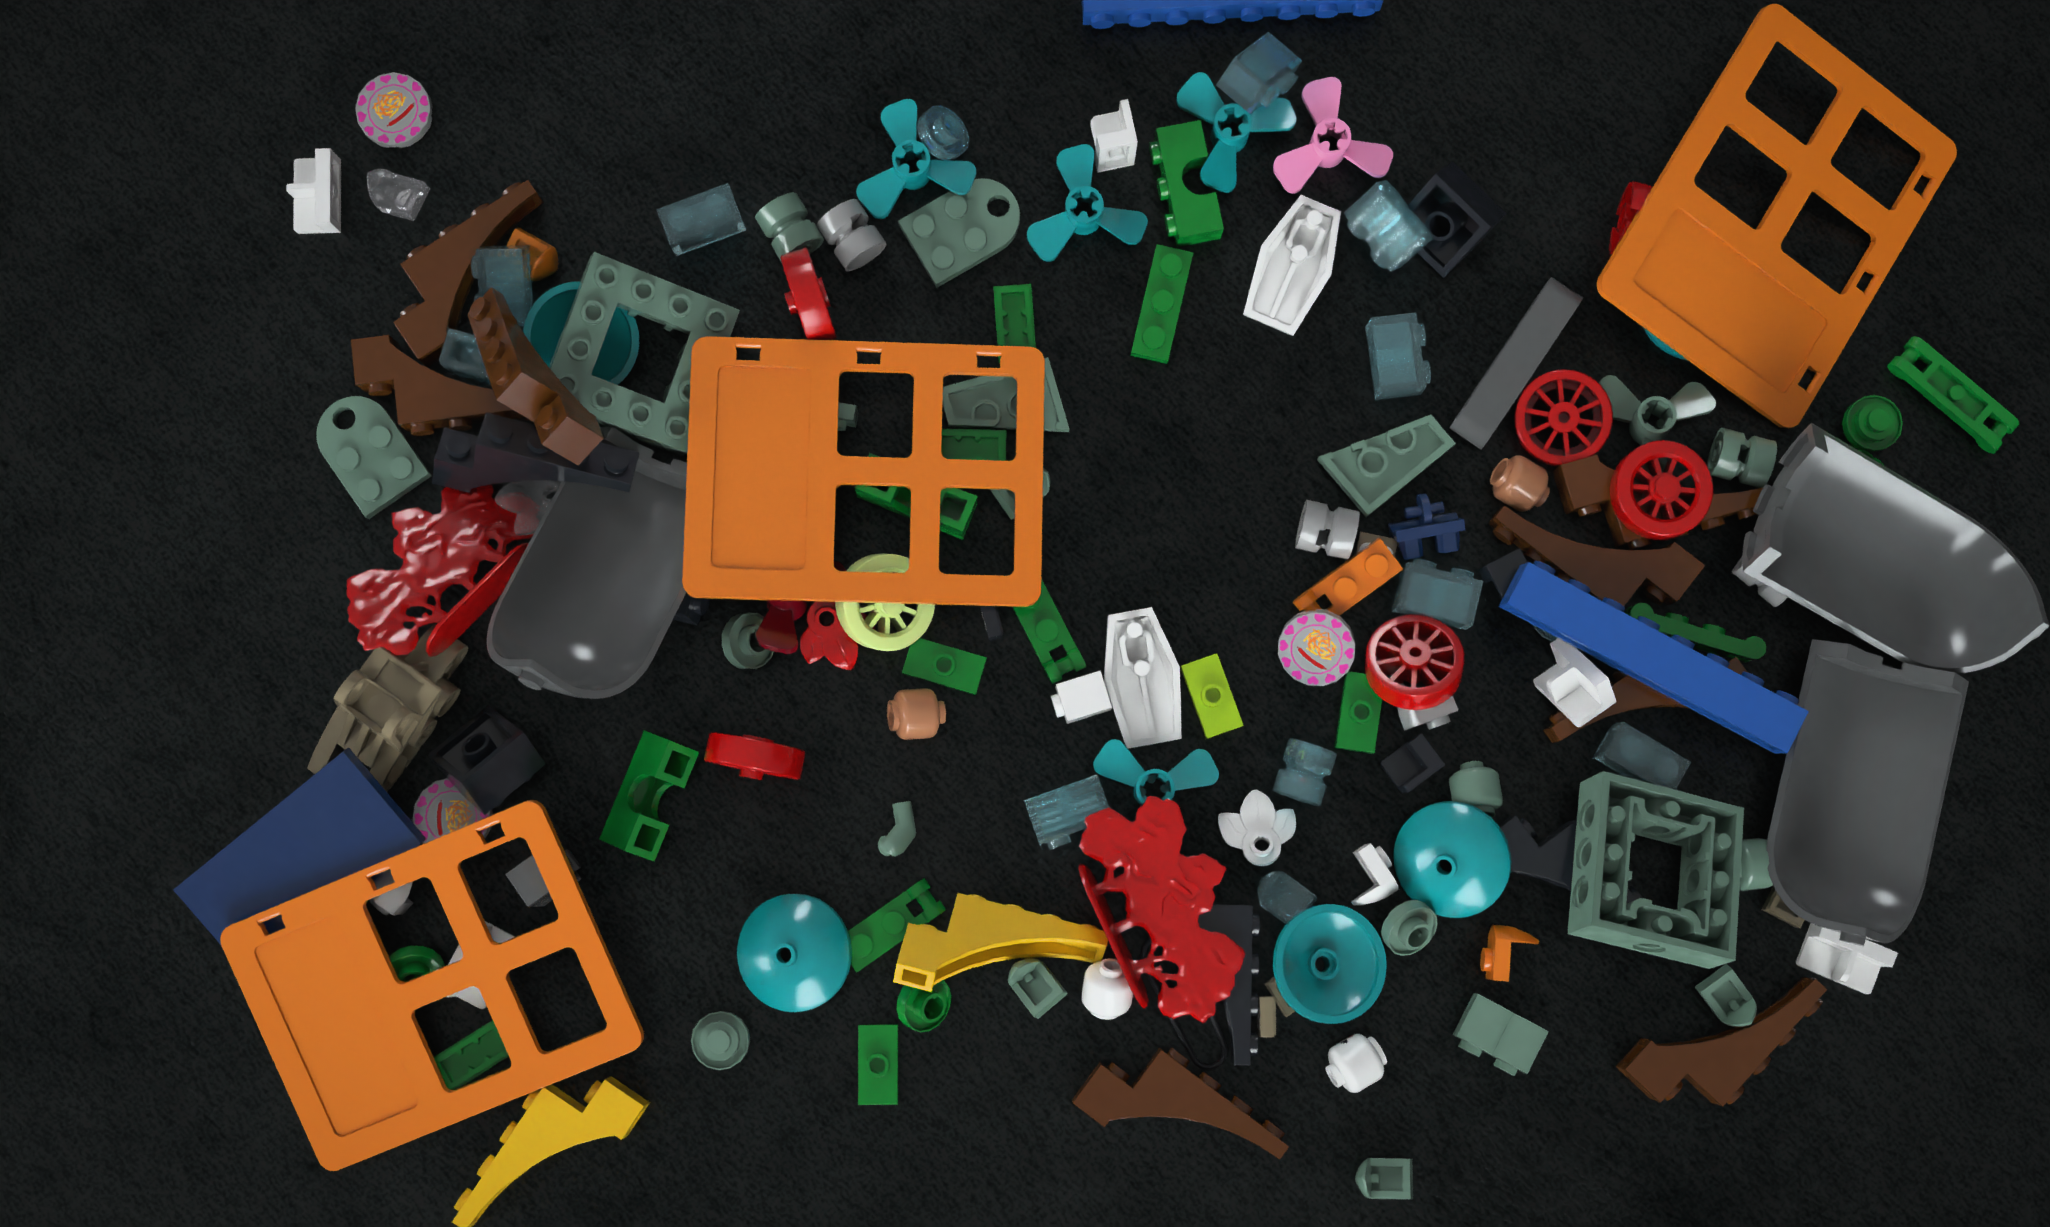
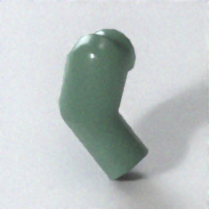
[878,801,916,857]

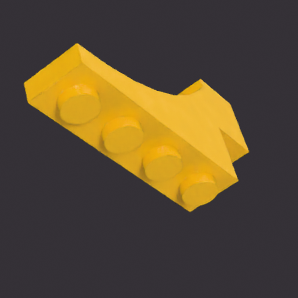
[893,893,1108,992]
[452,1076,650,1227]

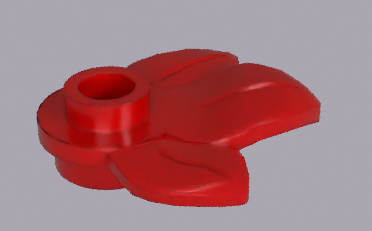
[800,601,875,670]

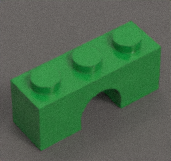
[1149,120,1224,247]
[855,453,978,540]
[599,730,699,862]

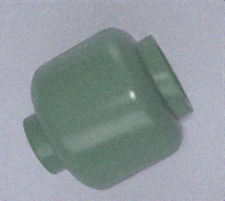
[1449,761,1503,818]
[1740,838,1773,891]

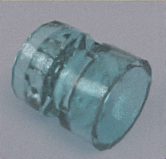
[1272,738,1337,806]

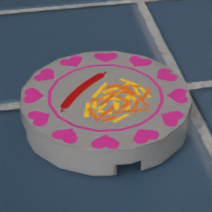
[355,72,433,148]
[1278,609,1355,686]
[413,778,493,844]

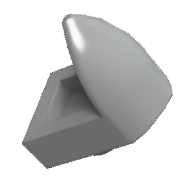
[1397,683,1458,730]
[369,869,413,915]

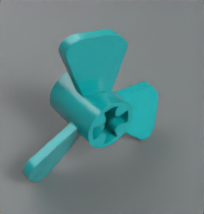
[1176,72,1297,193]
[856,99,976,219]
[1027,144,1148,262]
[1093,739,1219,806]

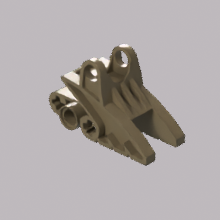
[307,624,468,792]

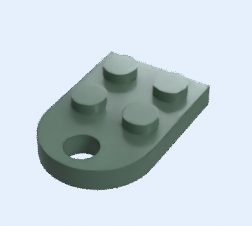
[898,178,1020,288]
[317,396,432,519]

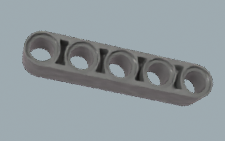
[1449,277,1583,449]

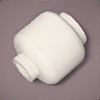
[1082,958,1133,1020]
[1325,1034,1387,1093]

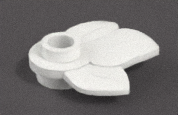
[1218,790,1296,866]

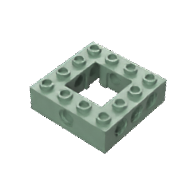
[549,252,740,457]
[1567,771,1744,969]

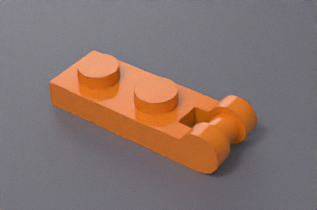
[1293,537,1403,616]

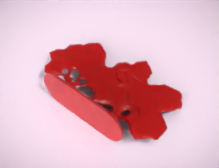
[347,484,541,657]
[1078,796,1245,1023]

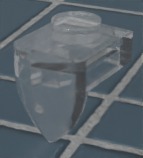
[367,168,430,221]

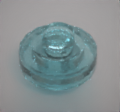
[917,105,969,161]

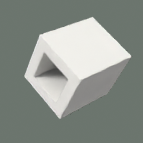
[1051,670,1112,724]

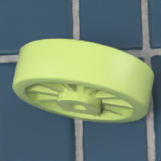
[835,553,935,651]

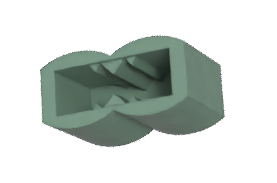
[1453,993,1549,1076]

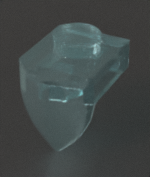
[1257,870,1317,924]

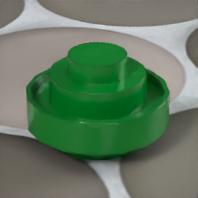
[1842,395,1903,453]
[389,946,445,982]
[896,980,951,1033]

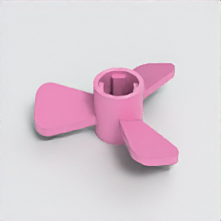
[1273,77,1393,194]

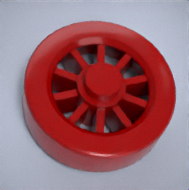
[780,247,837,340]
[1514,369,1613,466]
[1610,440,1713,540]
[1365,614,1464,710]
[704,732,806,780]

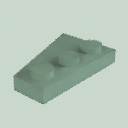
[942,357,1070,432]
[1317,415,1456,517]

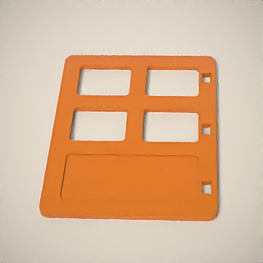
[1597,4,1957,428]
[682,336,1045,607]
[220,800,644,1171]

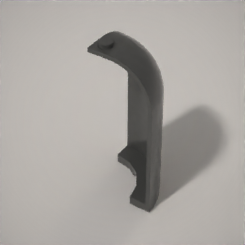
[1742,423,2050,673]
[487,426,687,699]
[1766,639,1969,946]

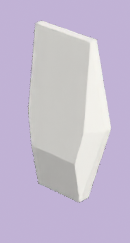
[1243,195,1341,336]
[1104,607,1182,749]

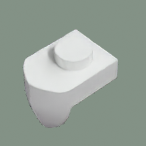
[1351,843,1399,905]

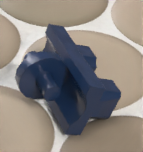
[1388,493,1465,560]

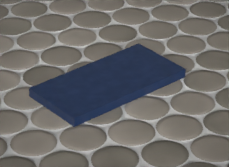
[173,748,426,945]

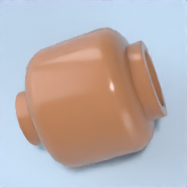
[1490,455,1550,512]
[887,688,946,740]

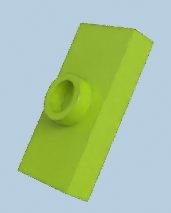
[1180,653,1244,739]

